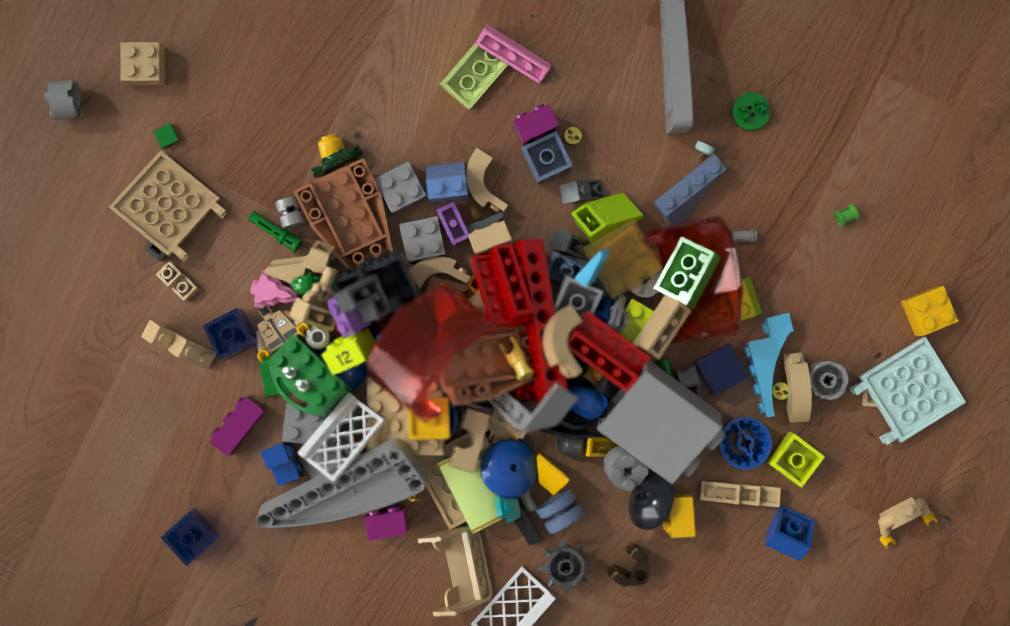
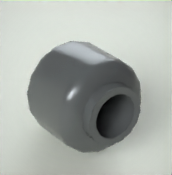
[556,436,586,457]

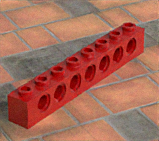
[513,238,568,399]

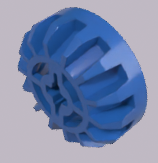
[719,417,772,469]

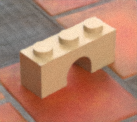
[448,409,491,472]

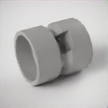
[275,196,307,229]

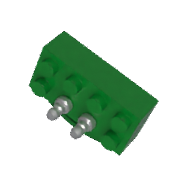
[267,334,352,417]

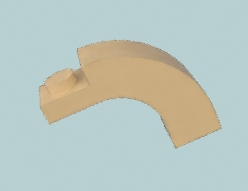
[466,148,508,213]
[410,257,471,292]
[543,304,582,379]
[782,352,812,423]

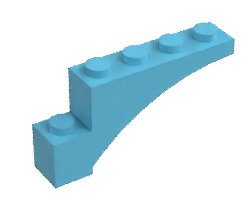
[744,313,794,418]

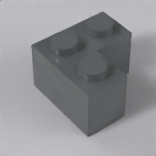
[333,275,392,322]

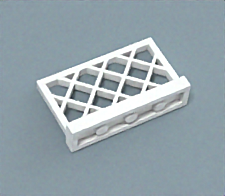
[298,392,386,483]
[471,566,557,626]

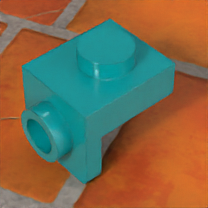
[495,496,521,523]

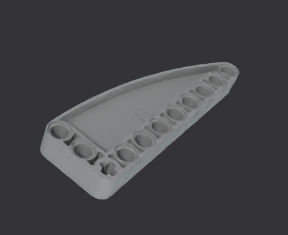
[660,0,693,135]
[256,438,427,528]

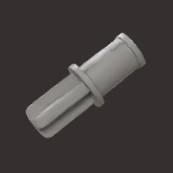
[608,294,626,329]

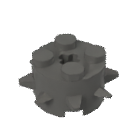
[539,539,592,593]

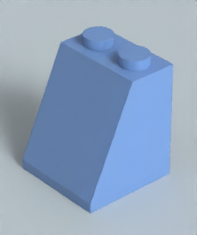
[426,162,469,204]

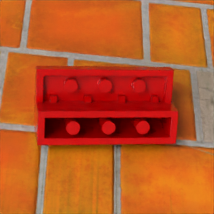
[470,243,534,330]
[567,310,651,392]

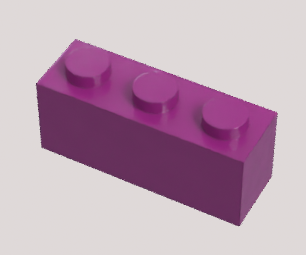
[210,396,267,457]

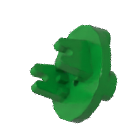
[732,92,771,131]

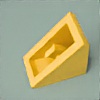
[585,436,616,457]

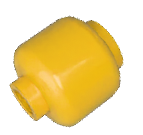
[318,134,344,158]

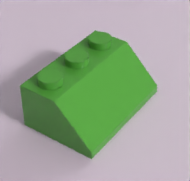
[654,237,721,309]

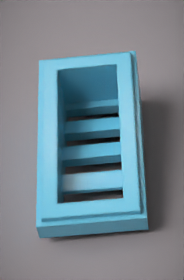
[575,248,610,287]

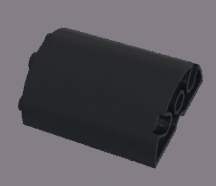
[334,250,438,364]

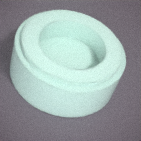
[695,141,715,156]

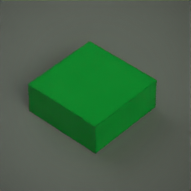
[153,123,180,149]

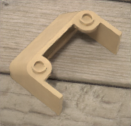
[418,525,492,616]

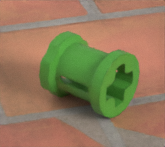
[834,204,860,227]

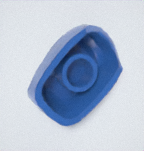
[568,384,608,420]

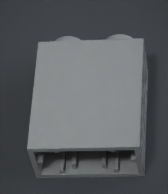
[597,360,725,484]

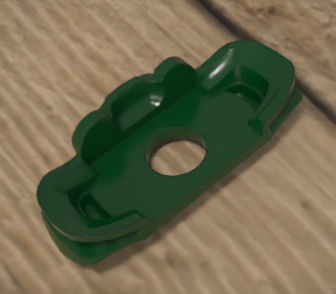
[311,145,364,178]

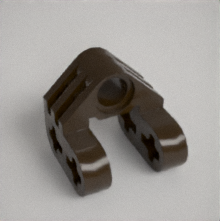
[606,542,650,586]

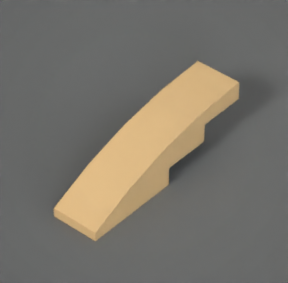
[700,481,782,507]

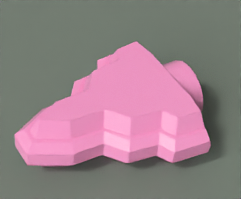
[250,270,298,308]

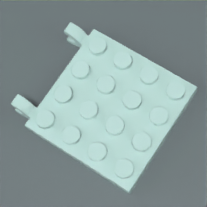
[849,337,966,445]

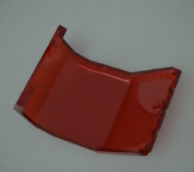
[644,216,743,344]
[367,285,495,420]

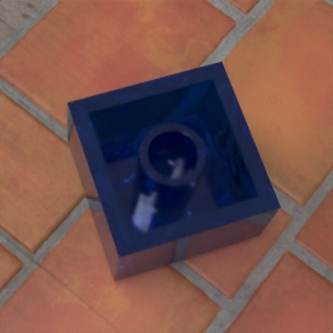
[202,308,257,361]
[693,343,749,396]
[160,509,221,567]

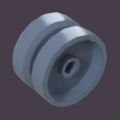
[536,488,586,534]

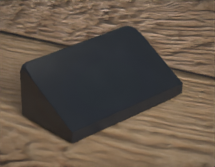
[515,506,542,545]

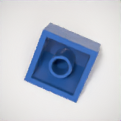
[765,504,815,561]

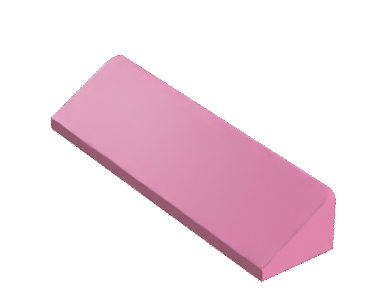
[475,24,551,84]

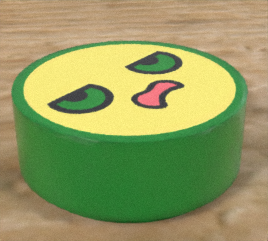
[772,381,788,401]

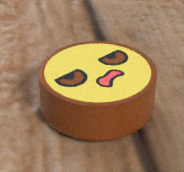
[563,126,583,146]

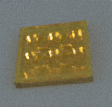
[582,219,662,299]

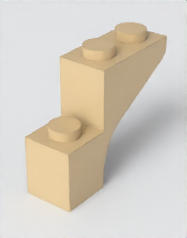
[264,240,335,285]
[141,320,217,369]

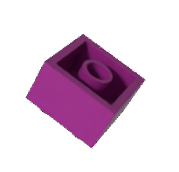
[514,104,559,146]
[364,504,410,541]

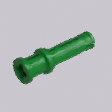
[248,211,304,254]

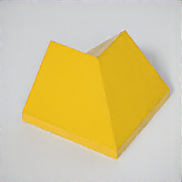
[536,451,570,495]

